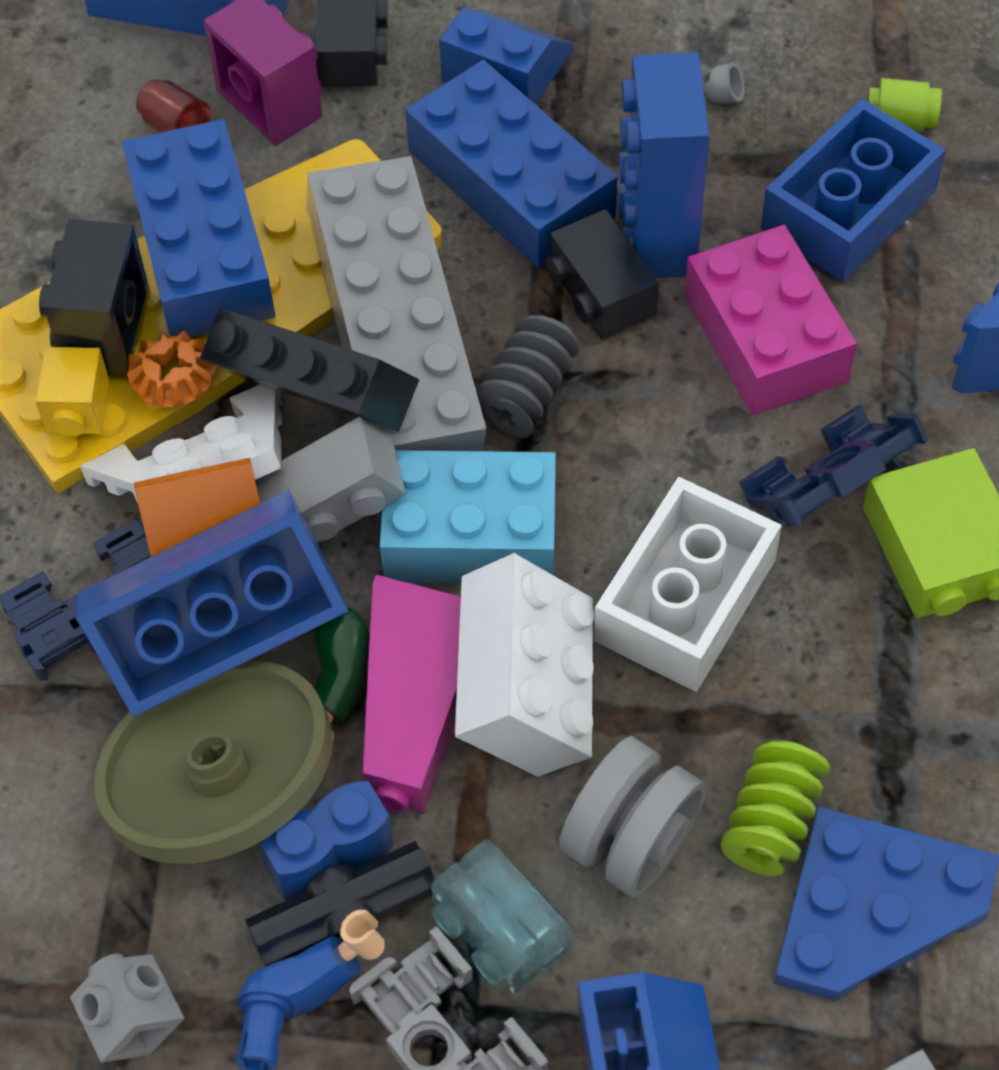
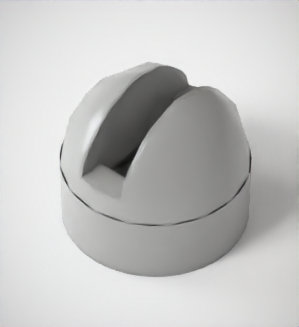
[704,62,745,105]

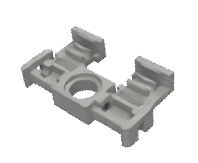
[349,926,548,1070]

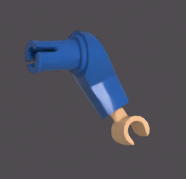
[235,909,385,1070]

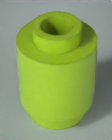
[867,78,942,133]

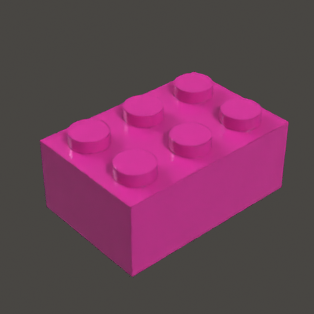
[684,224,857,416]

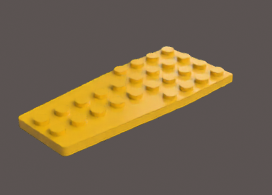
[0,139,442,494]

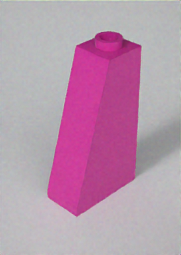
[363,575,461,814]

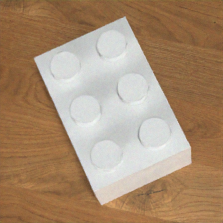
[594,476,782,692]
[455,553,594,777]

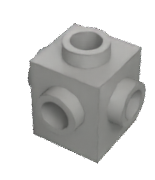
[70,954,184,1063]

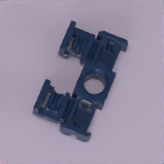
[739,405,928,528]
[0,518,151,680]

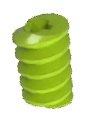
[720,739,831,878]

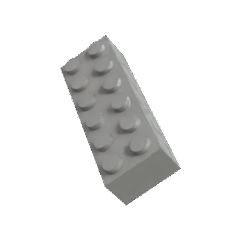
[307,156,486,451]

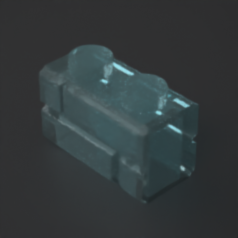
[431,839,571,993]

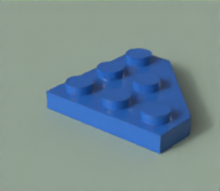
[774,807,999,1001]

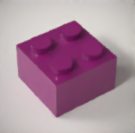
[204,0,323,147]

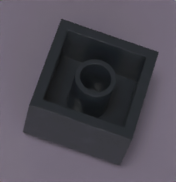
[39,219,150,378]

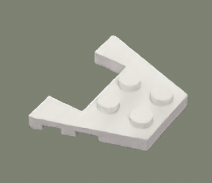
[80,384,282,501]

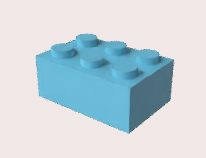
[380,450,556,583]

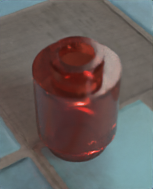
[136,79,210,133]

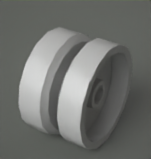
[559,736,708,899]

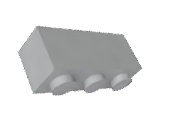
[255,416,406,543]

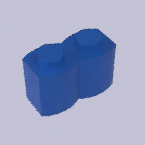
[259,781,394,901]

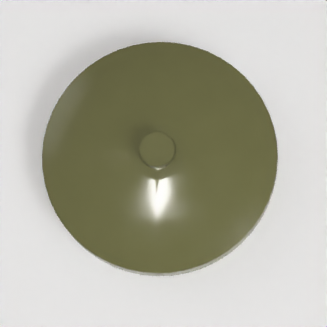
[94,660,333,864]

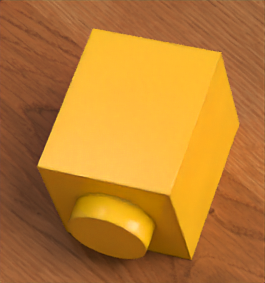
[35,347,109,437]

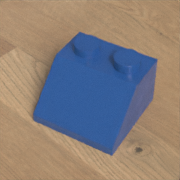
[439,7,573,104]

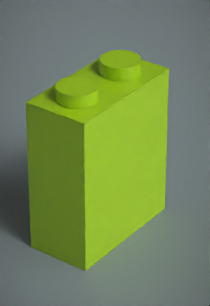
[863,448,999,619]

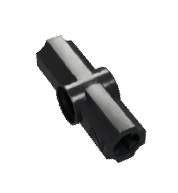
[245,841,439,967]

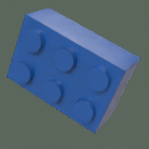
[760,98,946,283]

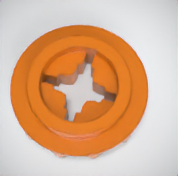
[127,330,215,408]

